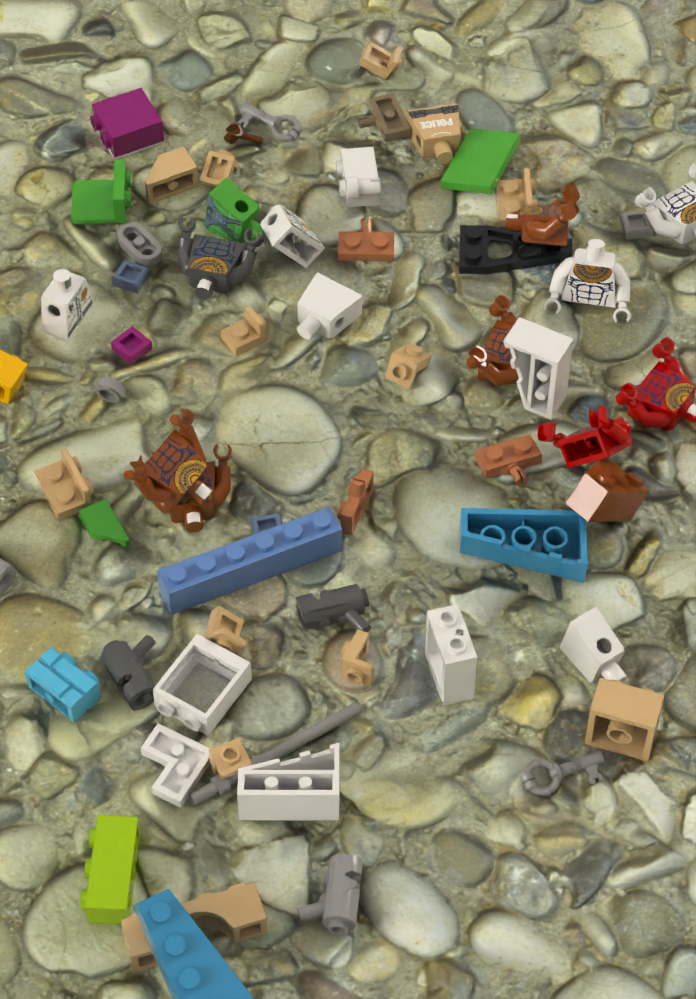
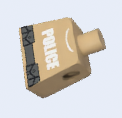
[407,104,460,164]

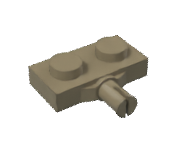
[357,93,411,142]

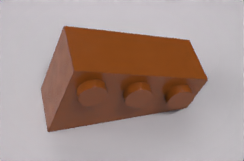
[566,458,650,522]

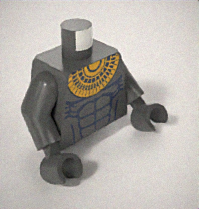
[177,216,264,299]

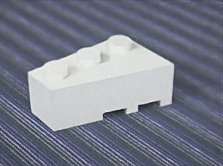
[503,317,573,420]
[237,743,340,820]

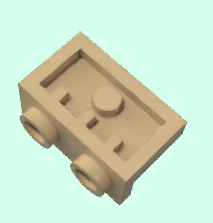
[495,169,538,227]
[34,448,94,521]

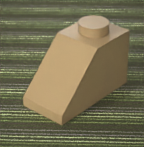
[145,146,199,204]

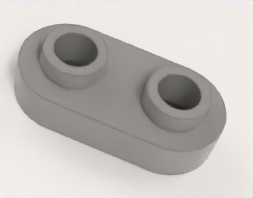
[117,222,162,267]

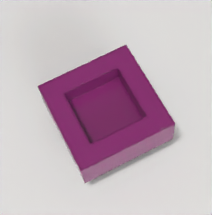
[111,326,153,365]

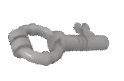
[238,103,303,142]
[521,751,604,796]

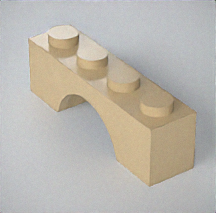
[121,882,268,972]

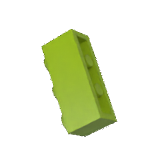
[80,815,140,925]

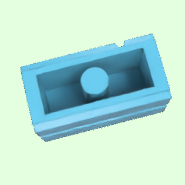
[25,647,101,722]

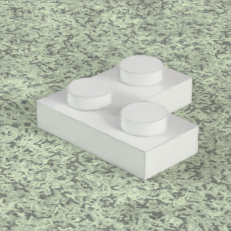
[141,723,210,808]

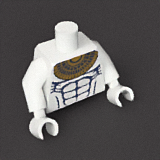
[635,163,696,244]
[543,239,632,323]

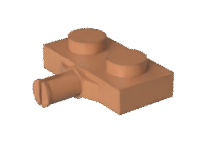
[338,217,394,261]
[475,434,542,487]
[337,468,374,536]

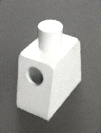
[297,272,362,339]
[560,607,627,683]

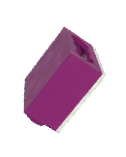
[90,88,164,159]

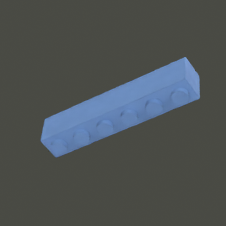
[157,506,343,615]

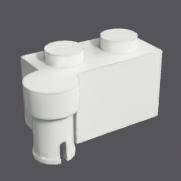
[336,147,381,208]

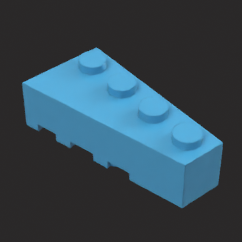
[459,508,588,583]
[133,889,254,999]

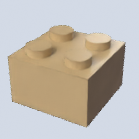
[585,678,665,762]

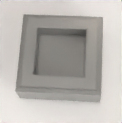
[619,210,654,240]

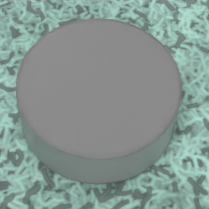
[95,377,126,403]

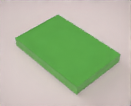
[440,128,521,194]

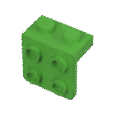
[71,160,132,224]

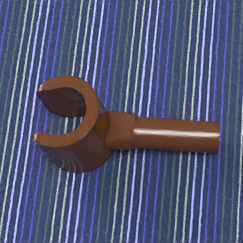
[224,123,263,144]

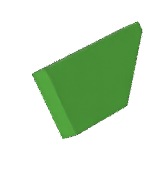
[78,499,130,547]

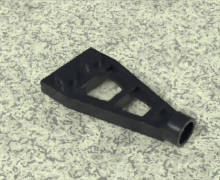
[459,225,572,274]

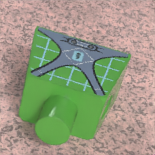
[204,178,266,243]

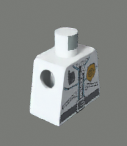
[260,204,325,268]
[41,269,94,341]

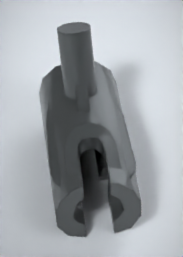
[296,584,371,632]
[100,635,155,711]

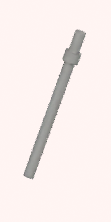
[189,702,362,806]

